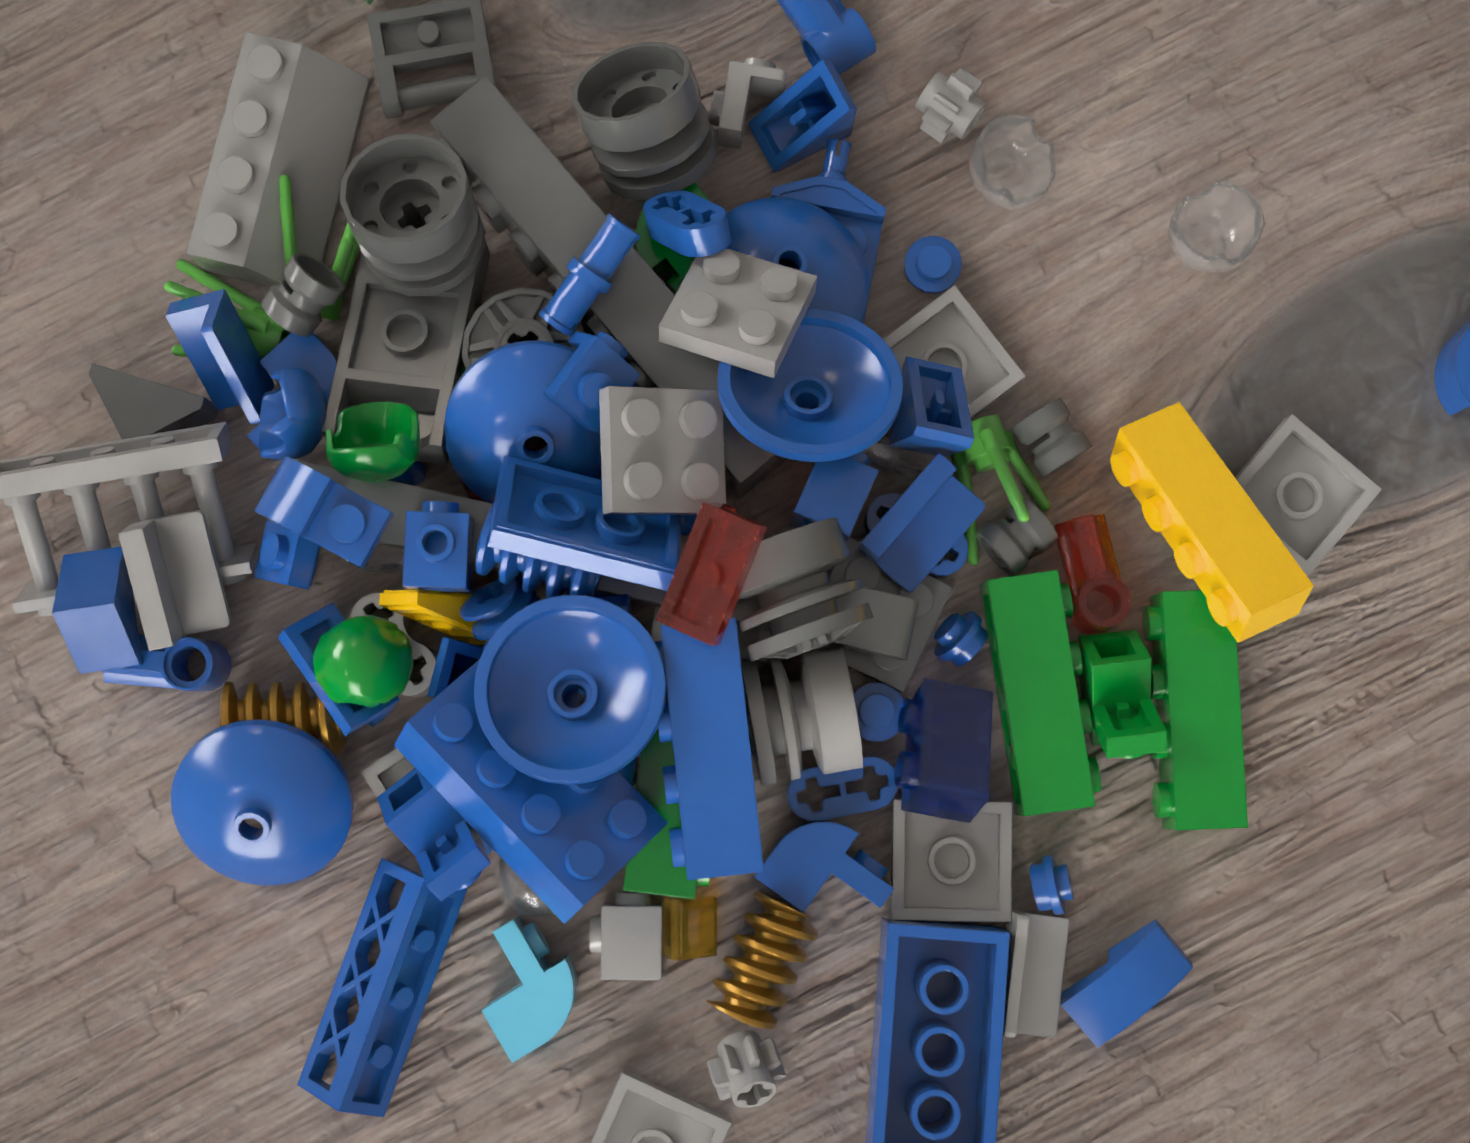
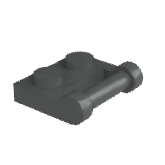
[367,0,498,119]

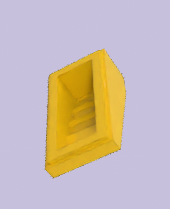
[379,589,487,645]

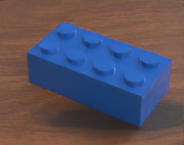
[654,617,764,880]
[394,659,668,924]
[865,917,1010,1143]

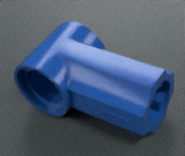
[777,0,876,75]
[102,634,232,692]

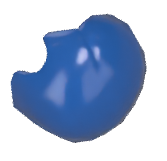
[259,368,327,460]

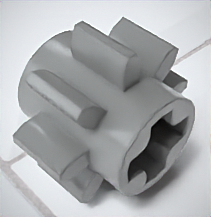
[915,67,987,144]
[707,1031,786,1108]

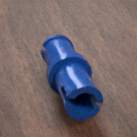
[539,213,641,337]

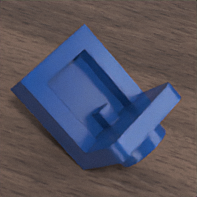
[544,331,641,433]
[254,520,320,590]

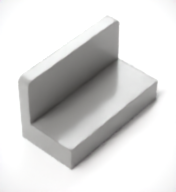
[118,510,232,651]
[1003,910,1069,1038]

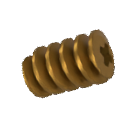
[220,682,349,756]
[706,890,818,1029]

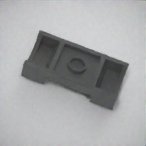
[321,239,490,465]

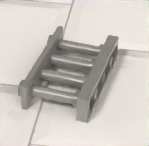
[0,422,259,616]

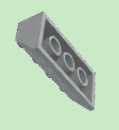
[186,32,371,287]

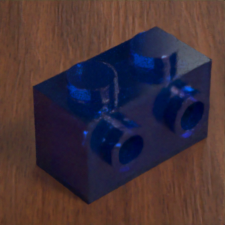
[894,678,993,823]

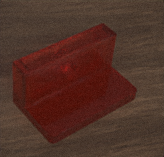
[656,502,767,646]

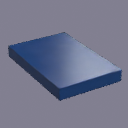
[488,456,681,592]

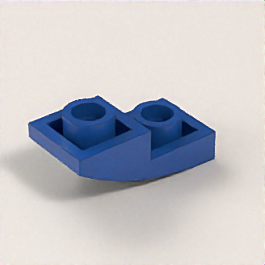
[1061,919,1193,1048]

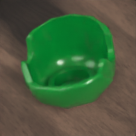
[325,401,421,483]
[313,615,414,708]

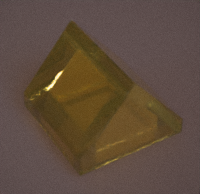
[664,896,717,961]

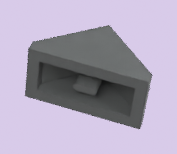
[89,363,218,439]

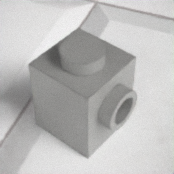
[590,891,663,980]

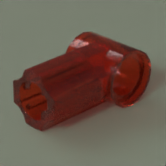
[1054,514,1132,634]

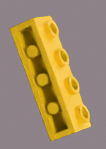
[1110,402,1314,643]

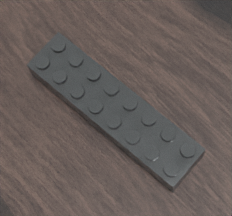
[430,76,788,499]

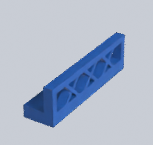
[297,858,467,1117]

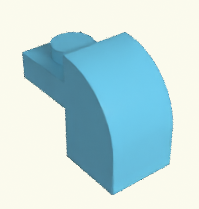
[481,915,578,1063]

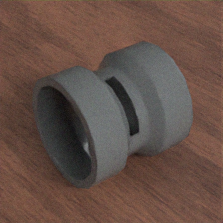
[261,252,345,337]
[1012,398,1092,477]
[975,496,1058,576]

